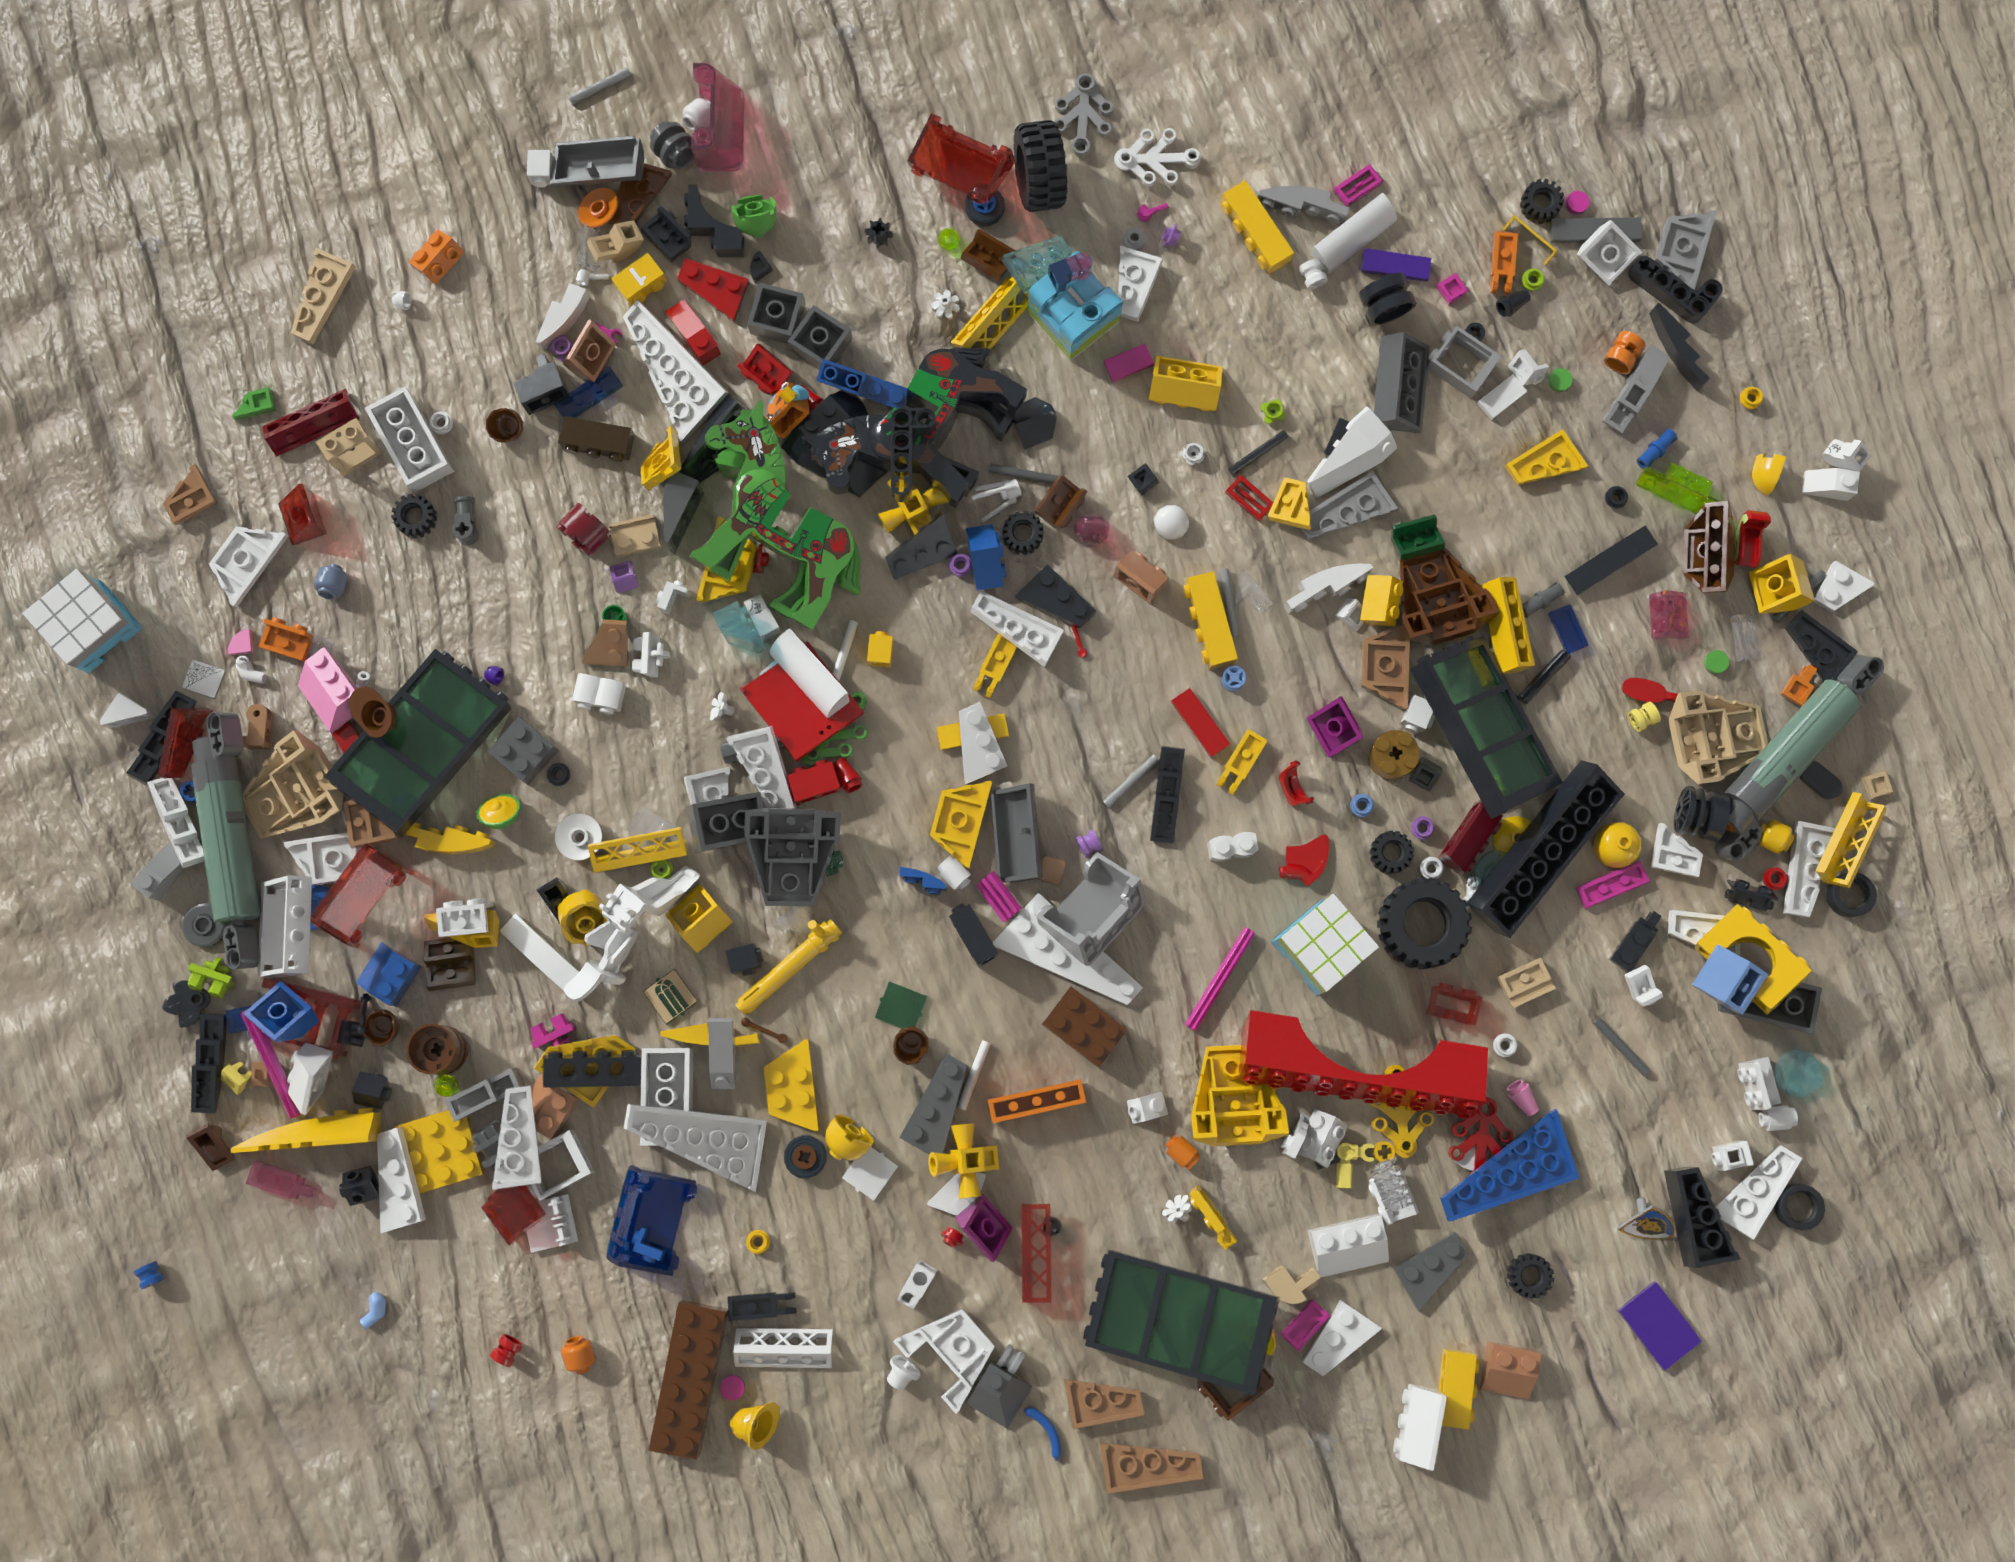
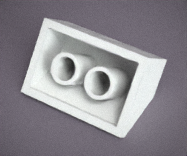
[1307,1214,1389,1277]
[1393,1384,1447,1471]

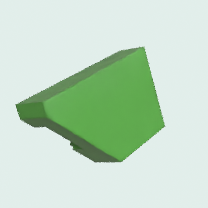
[232,387,276,421]

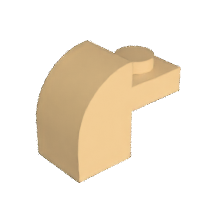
[587,220,644,263]
[1262,1265,1321,1304]

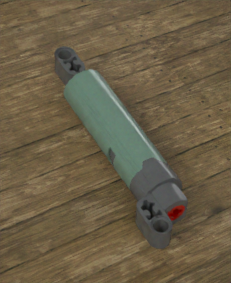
[191,712,261,969]

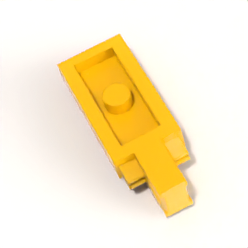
[1189,1185,1237,1250]

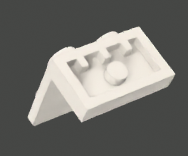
[436,898,494,937]
[1738,1057,1781,1110]

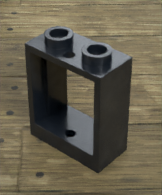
[949,903,999,968]

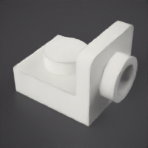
[1508,349,1549,386]

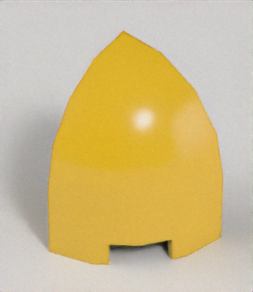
[1752,454,1786,496]

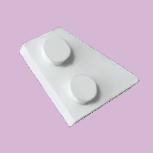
[1650,823,1703,878]

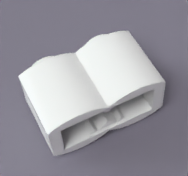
[572,673,626,715]
[1207,832,1259,862]

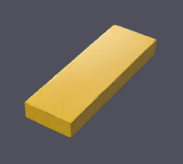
[936,713,1009,751]

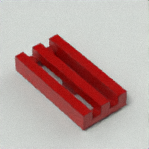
[1225,474,1274,522]

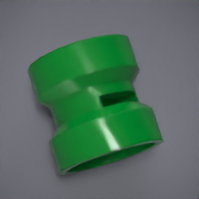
[602,605,629,626]

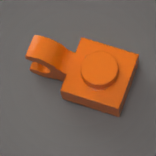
[1780,664,1817,707]

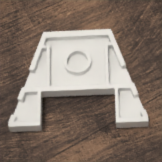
[893,1309,995,1414]

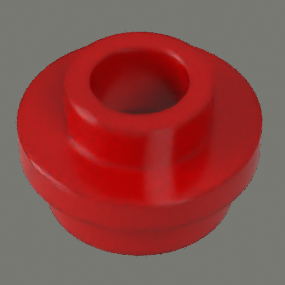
[1763,867,1787,891]
[941,1227,964,1248]

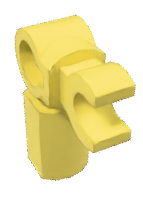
[1335,1142,1374,1188]

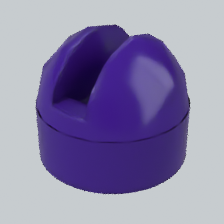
[484,666,504,686]

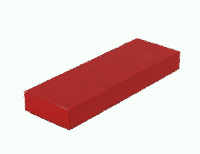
[1171,688,1230,758]

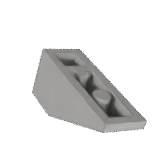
[130,842,202,901]
[708,1018,738,1089]

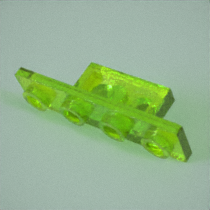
[1636,462,1720,514]

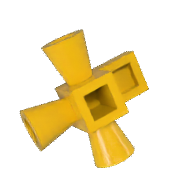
[878,479,948,535]
[928,1123,999,1199]

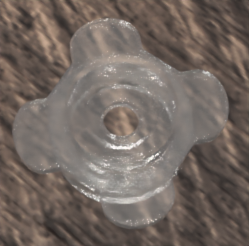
[308,635,335,656]

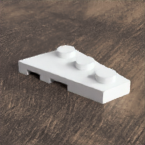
[684,767,730,805]
[1668,910,1741,956]

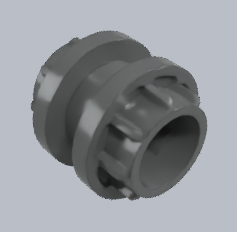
[650,121,695,169]
[472,1120,501,1172]

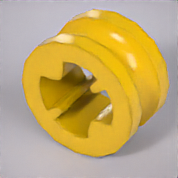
[1372,1141,1395,1163]

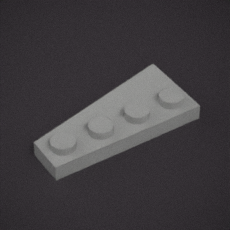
[1301,471,1398,540]

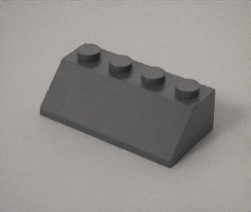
[1373,332,1430,433]
[1717,975,1822,1034]

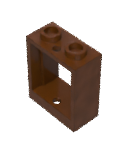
[1197,1341,1274,1421]

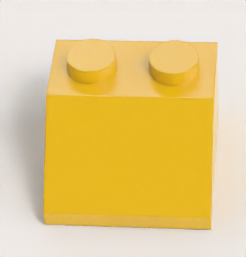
[1748,554,1815,614]
[665,884,733,953]

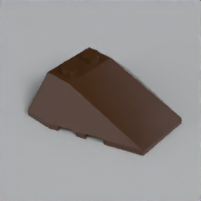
[1399,548,1499,646]

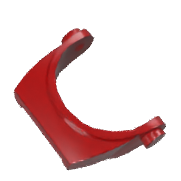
[1279,760,1315,806]

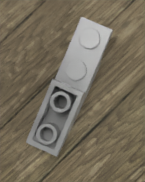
[1258,186,1349,224]
[1601,344,1670,434]

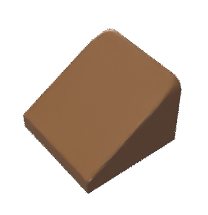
[1038,855,1066,886]

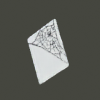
[182,660,225,698]

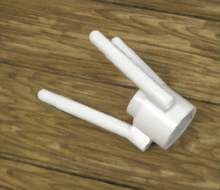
[971,479,1021,523]

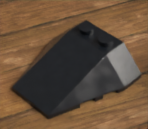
[781,390,888,498]

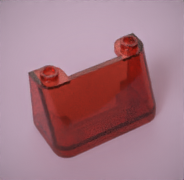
[907,113,1015,204]

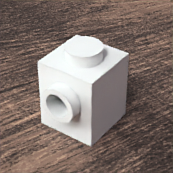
[527,150,553,187]
[1400,695,1435,734]

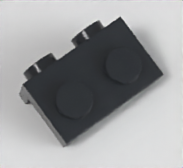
[641,206,692,262]

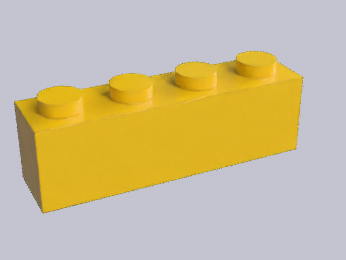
[1220,180,1294,275]
[1183,571,1238,670]
[1480,577,1535,674]

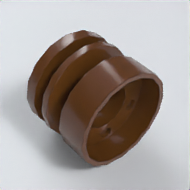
[406,1024,468,1076]

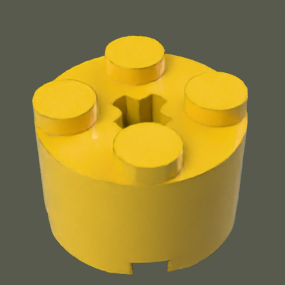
[558,889,608,946]

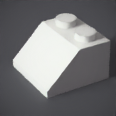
[287,1043,333,1115]

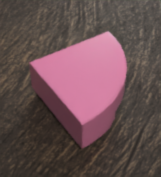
[228,629,254,656]

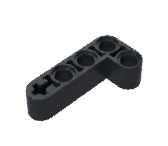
[1628,256,1723,323]
[891,408,936,502]

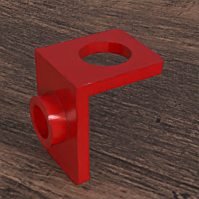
[752,544,769,574]

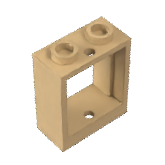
[316,418,383,476]

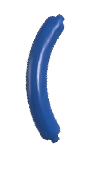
[1024,1407,1061,1461]

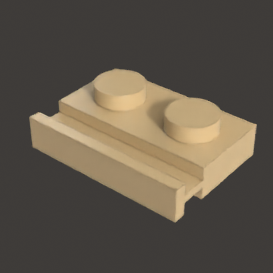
[609,514,662,558]
[1497,957,1556,1008]

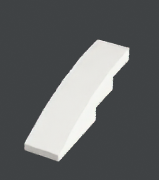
[147,775,204,868]
[500,914,579,991]

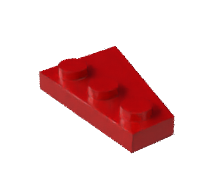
[677,258,749,322]

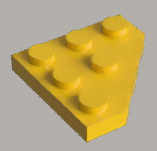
[534,1034,636,1108]

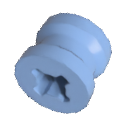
[1221,666,1246,692]

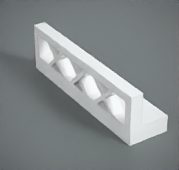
[733,1328,833,1368]

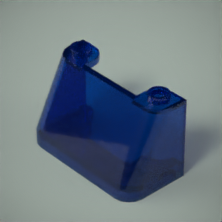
[606,1165,697,1276]

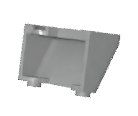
[1036,852,1145,966]

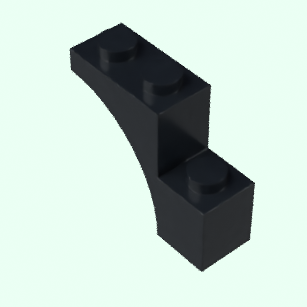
[684,185,744,258]

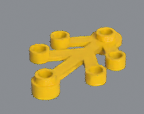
[1370,1065,1434,1158]

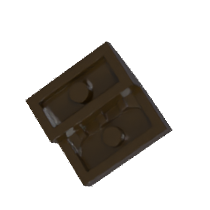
[424,938,476,991]

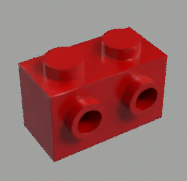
[787,760,842,805]

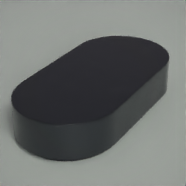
[1799,761,1843,800]

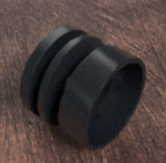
[1674,786,1730,842]

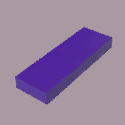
[1361,248,1432,282]

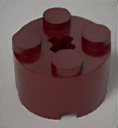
[556,503,611,557]

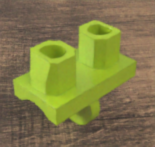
[187,957,236,999]

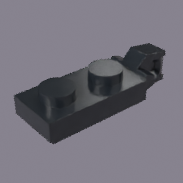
[1609,911,1662,973]

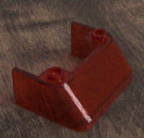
[310,844,414,948]

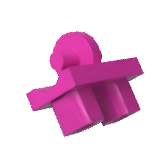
[530,1013,577,1049]

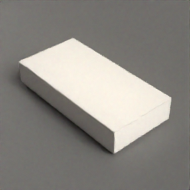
[1477,374,1527,420]

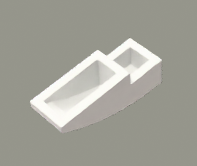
[536,283,590,351]

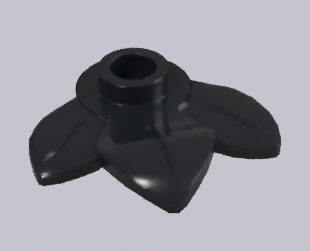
[162,980,211,1028]

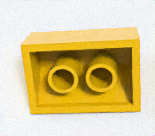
[1149,356,1223,411]

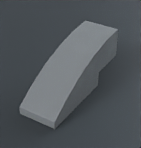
[445,1068,525,1122]

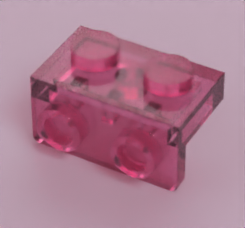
[1649,590,1689,640]

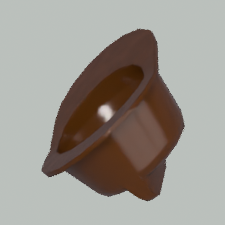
[349,686,397,738]

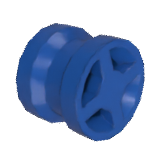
[134,1261,165,1290]

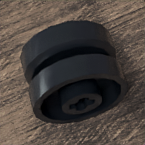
[1358,273,1417,325]

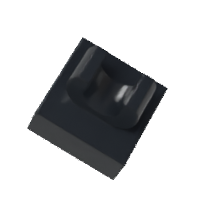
[337,1019,365,1047]

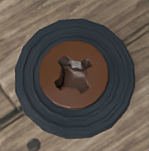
[784,1135,827,1178]

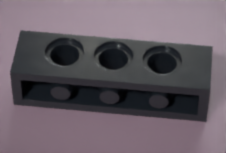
[542,1050,641,1088]

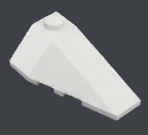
[1307,407,1397,498]

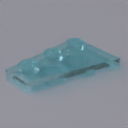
[1002,235,1072,294]

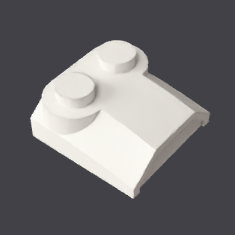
[1577,220,1642,286]

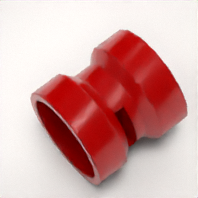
[490,1333,523,1368]

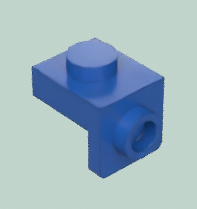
[632,1227,667,1264]

